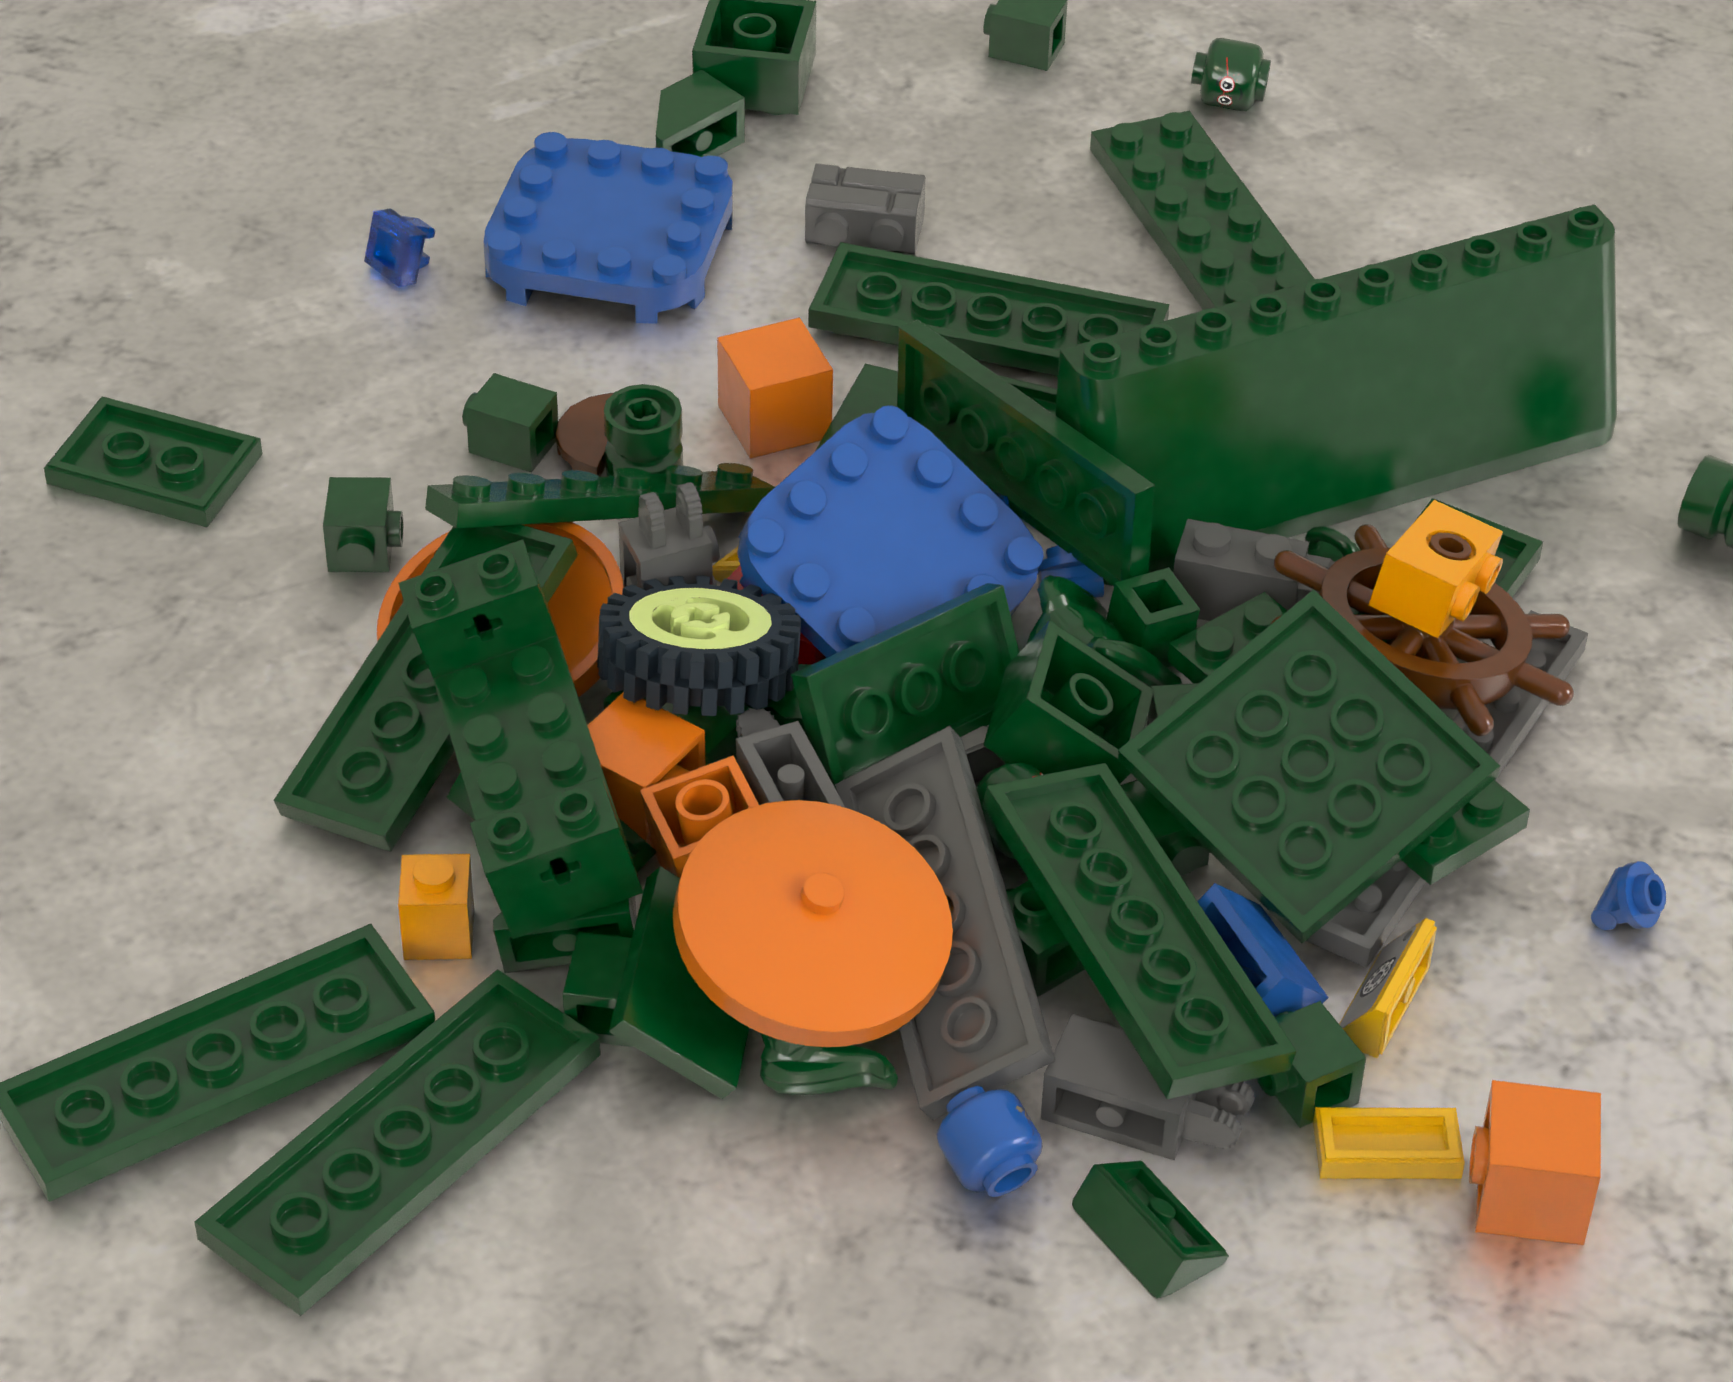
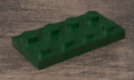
[791,583,1019,791]

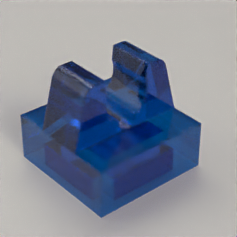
[364,208,435,287]

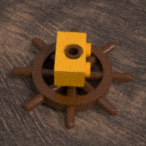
[1271,500,1574,736]

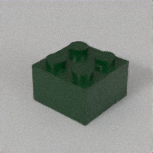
[692,0,816,115]
[983,620,1154,784]

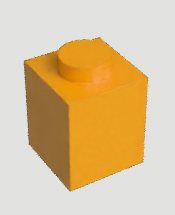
[398,854,474,960]

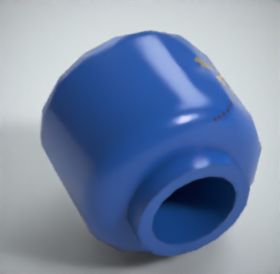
[936,1086,1043,1197]

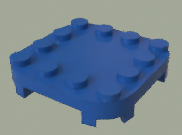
[483,132,733,324]
[737,405,1044,658]

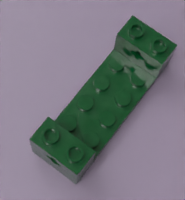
[399,539,643,939]

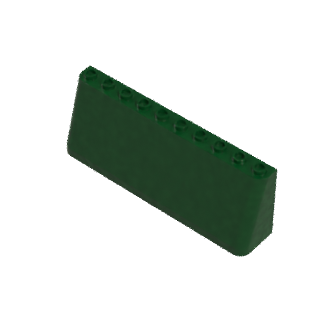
[1055,204,1617,586]

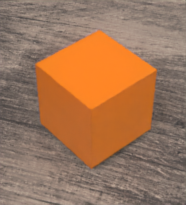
[717,317,833,459]
[588,692,705,847]
[640,755,759,878]
[1469,1080,1601,1245]

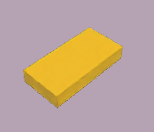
[1313,1107,1465,1179]

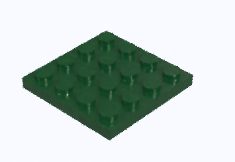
[1118,589,1500,944]

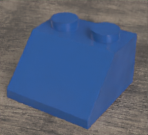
[1197,883,1329,1017]

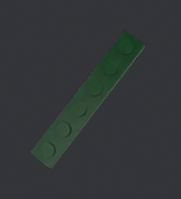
[425,463,775,528]

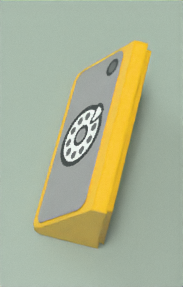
[1339,918,1437,1058]

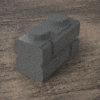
[805,163,926,255]

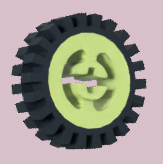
[597,576,801,716]

